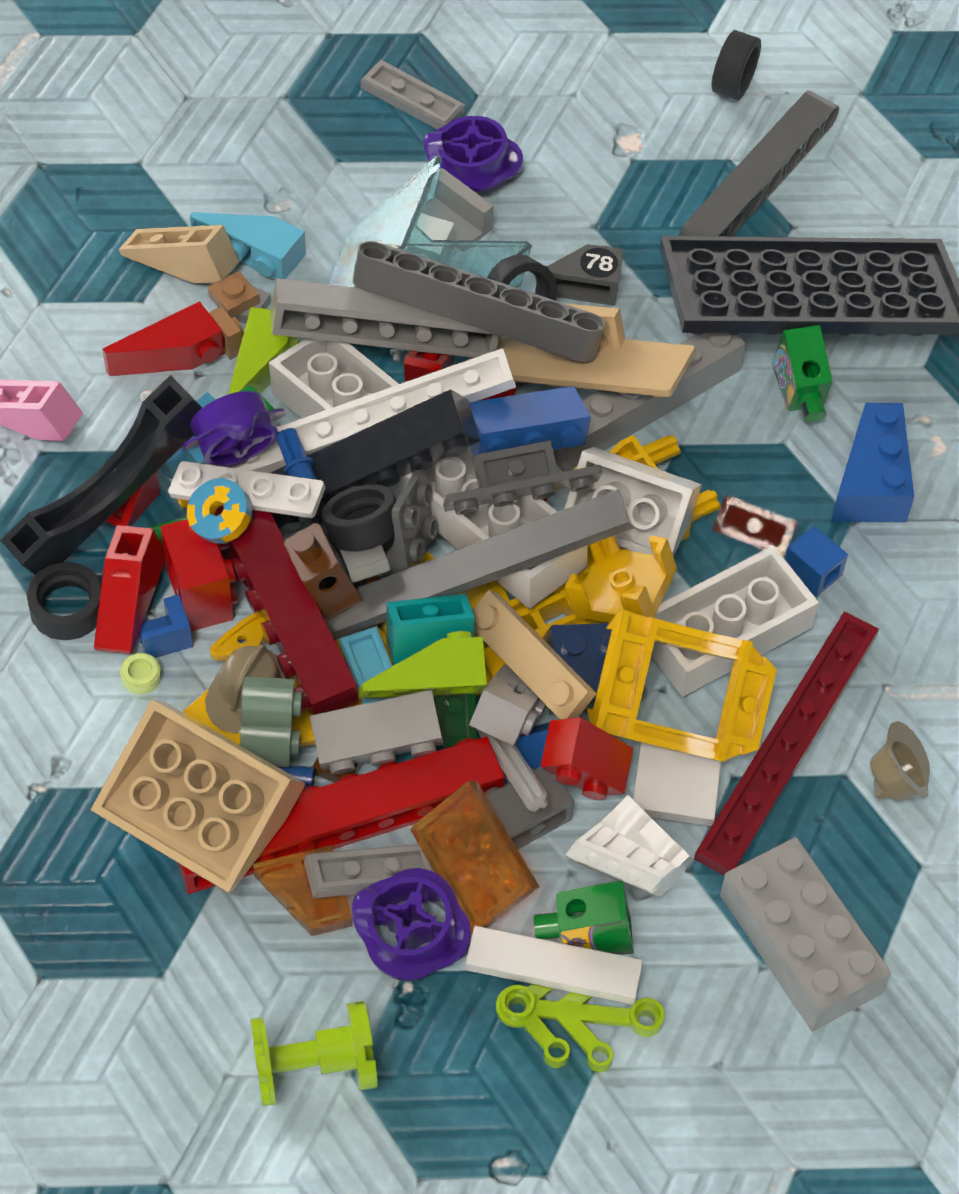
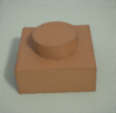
[208,271,260,318]
[209,306,244,360]

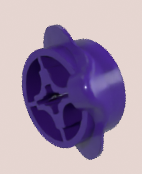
[423,116,524,192]
[182,391,286,467]
[352,868,471,981]

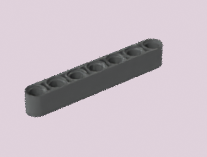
[679,90,840,237]
[352,241,605,362]

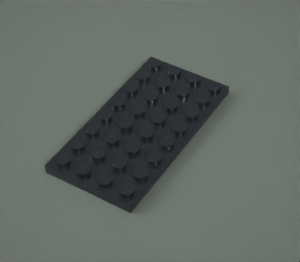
[659,236,959,336]

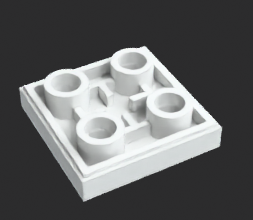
[633,742,721,826]

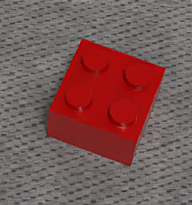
[160,519,238,632]

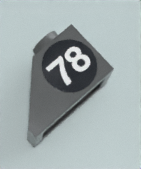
[546,244,624,306]

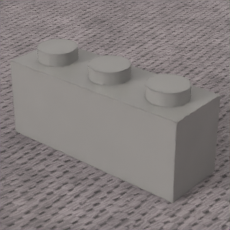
[310,690,444,775]

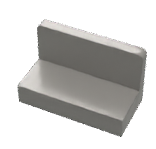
[413,168,494,252]

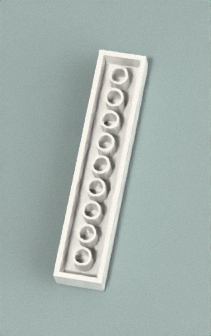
[269,338,588,609]

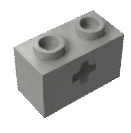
[469,664,546,746]

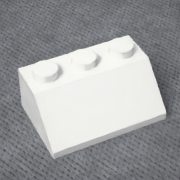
[564,447,702,556]

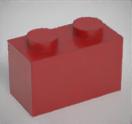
[540,717,634,800]

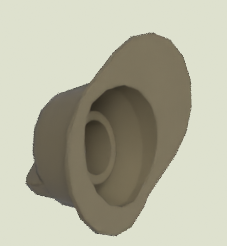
[205,644,286,733]
[870,721,930,801]

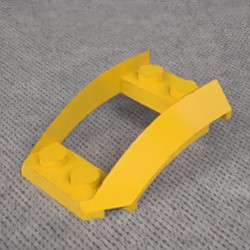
[587,609,777,762]

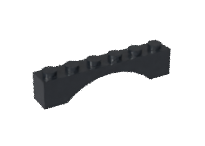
[0,375,203,575]

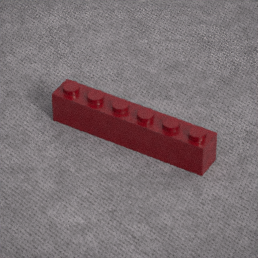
[217,508,359,716]

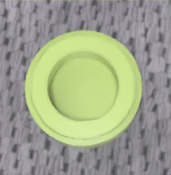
[120,653,161,694]

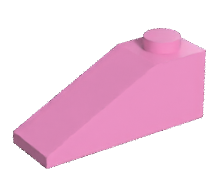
[0,380,83,441]

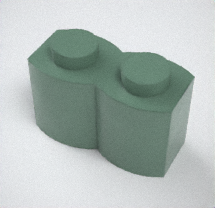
[240,676,302,767]

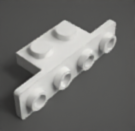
[168,461,325,518]

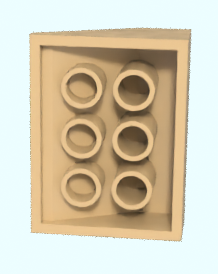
[91,699,306,893]

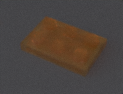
[410,781,540,935]

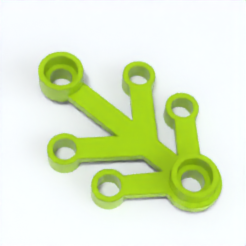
[496,984,665,1072]

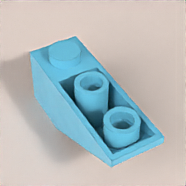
[190,212,306,280]

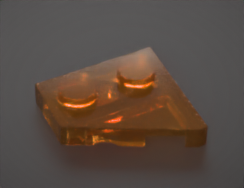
[253,845,353,936]

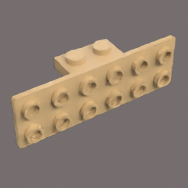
[468,303,696,397]

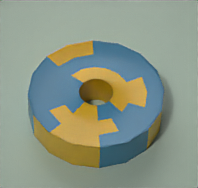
[187,478,252,544]

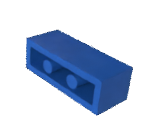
[469,386,591,456]

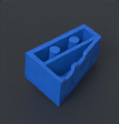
[831,403,914,522]

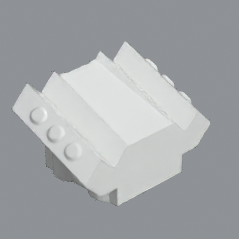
[565,795,695,897]

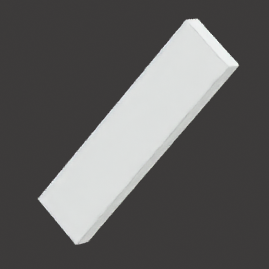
[465,926,643,1005]

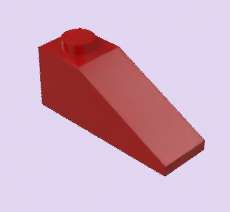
[102,301,225,376]

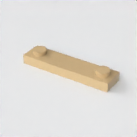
[473,590,597,719]

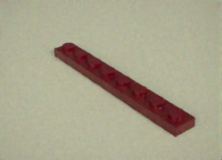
[694,611,879,876]

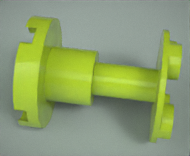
[250,1001,378,1106]

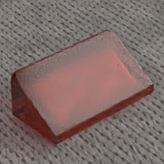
[712,494,799,558]

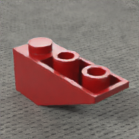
[94,525,165,654]

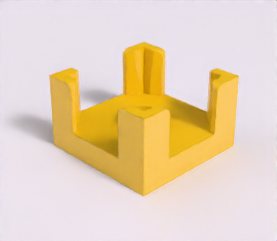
[565,535,677,623]

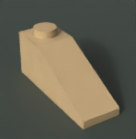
[119,225,239,284]

